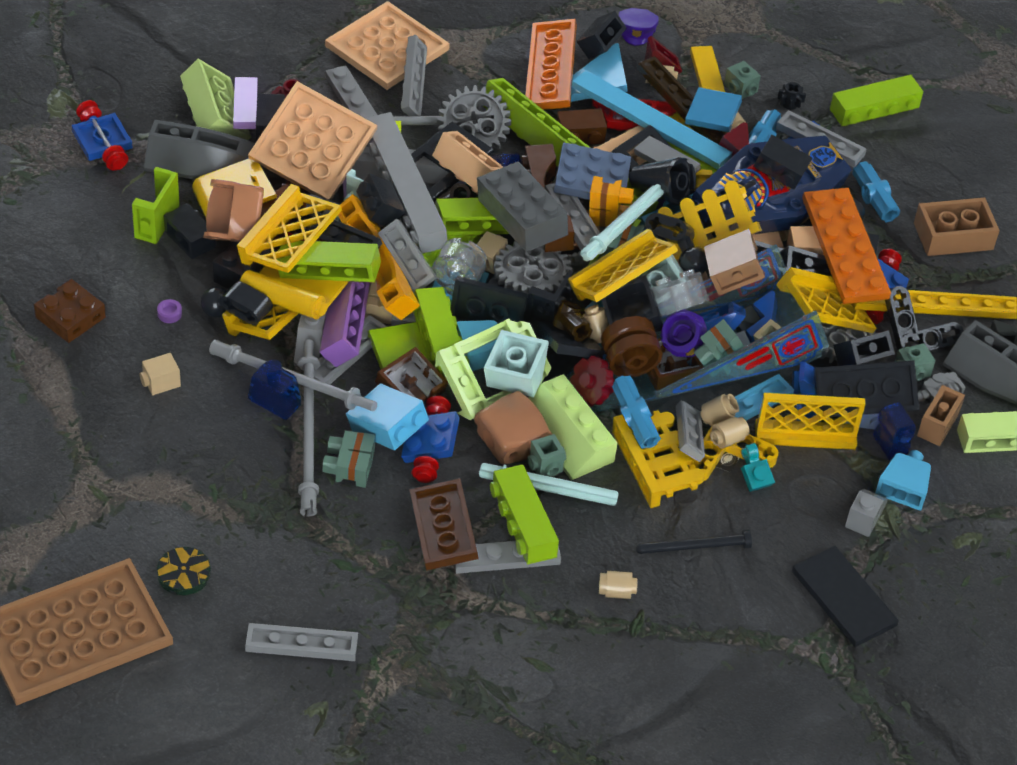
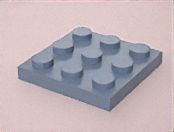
[554,142,631,205]

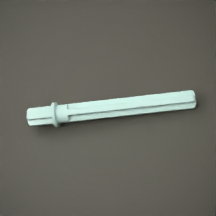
[580,184,664,262]
[479,463,618,506]

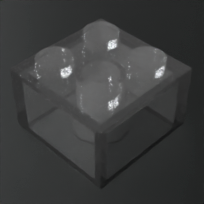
[652,269,709,317]

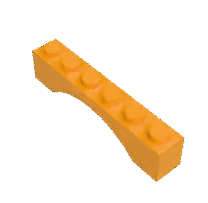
[338,194,420,320]

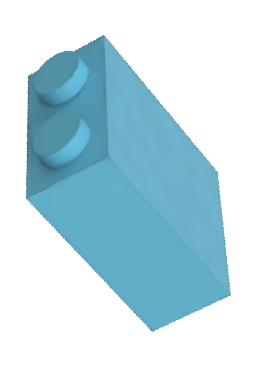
[346,383,429,451]

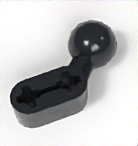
[645,213,708,277]
[201,281,273,325]

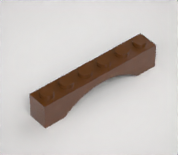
[521,144,574,252]

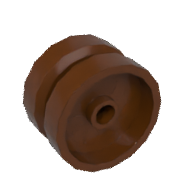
[601,316,663,377]

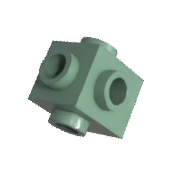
[724,61,761,99]
[894,343,935,381]
[527,434,566,476]

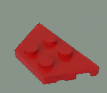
[592,99,677,131]

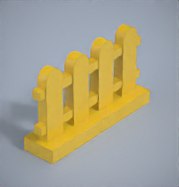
[657,180,762,260]
[612,410,704,509]

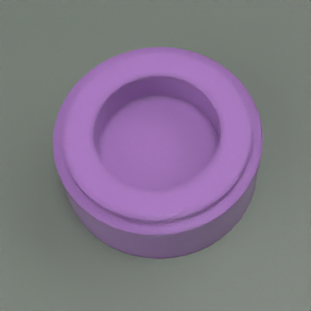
[157,299,182,323]

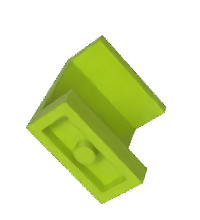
[132,167,180,244]

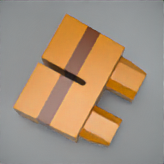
[589,176,634,227]

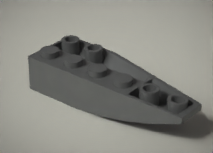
[144,120,283,179]
[943,320,1017,405]

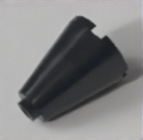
[629,157,696,205]

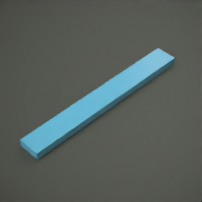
[572,70,732,170]

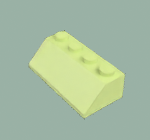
[180,59,251,140]
[528,374,617,481]

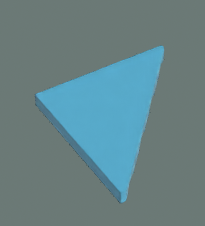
[571,43,628,102]

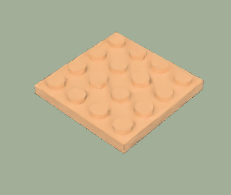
[325,1,450,90]
[248,81,377,201]

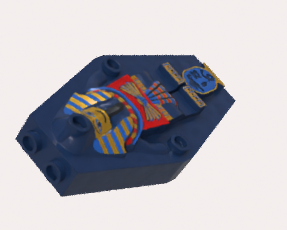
[691,135,852,238]

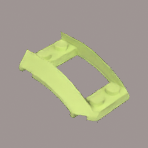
[435,319,551,420]

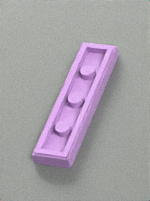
[233,77,257,129]

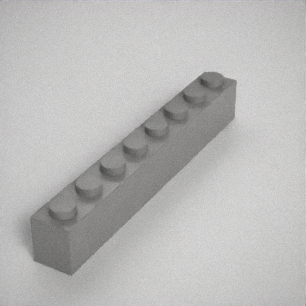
[365,112,448,254]

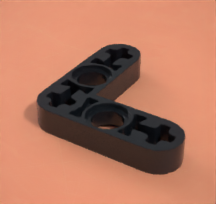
[885,286,964,351]

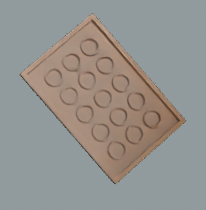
[0,558,173,706]

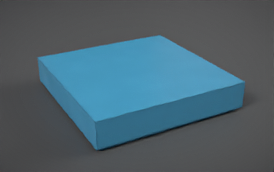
[685,87,742,132]

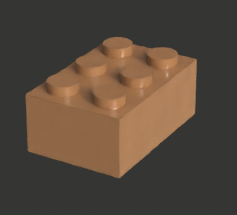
[914,198,1000,256]

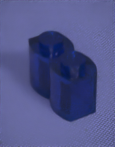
[874,402,916,461]

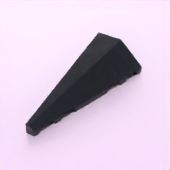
[755,240,831,277]

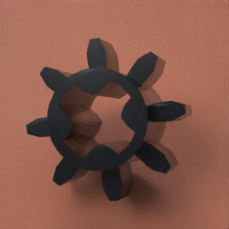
[777,82,806,110]

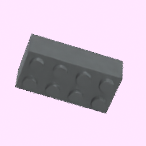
[477,161,568,252]

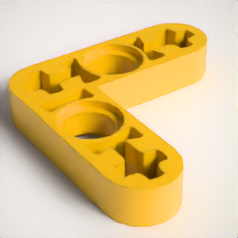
[688,427,779,481]

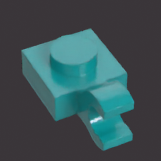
[741,443,775,492]

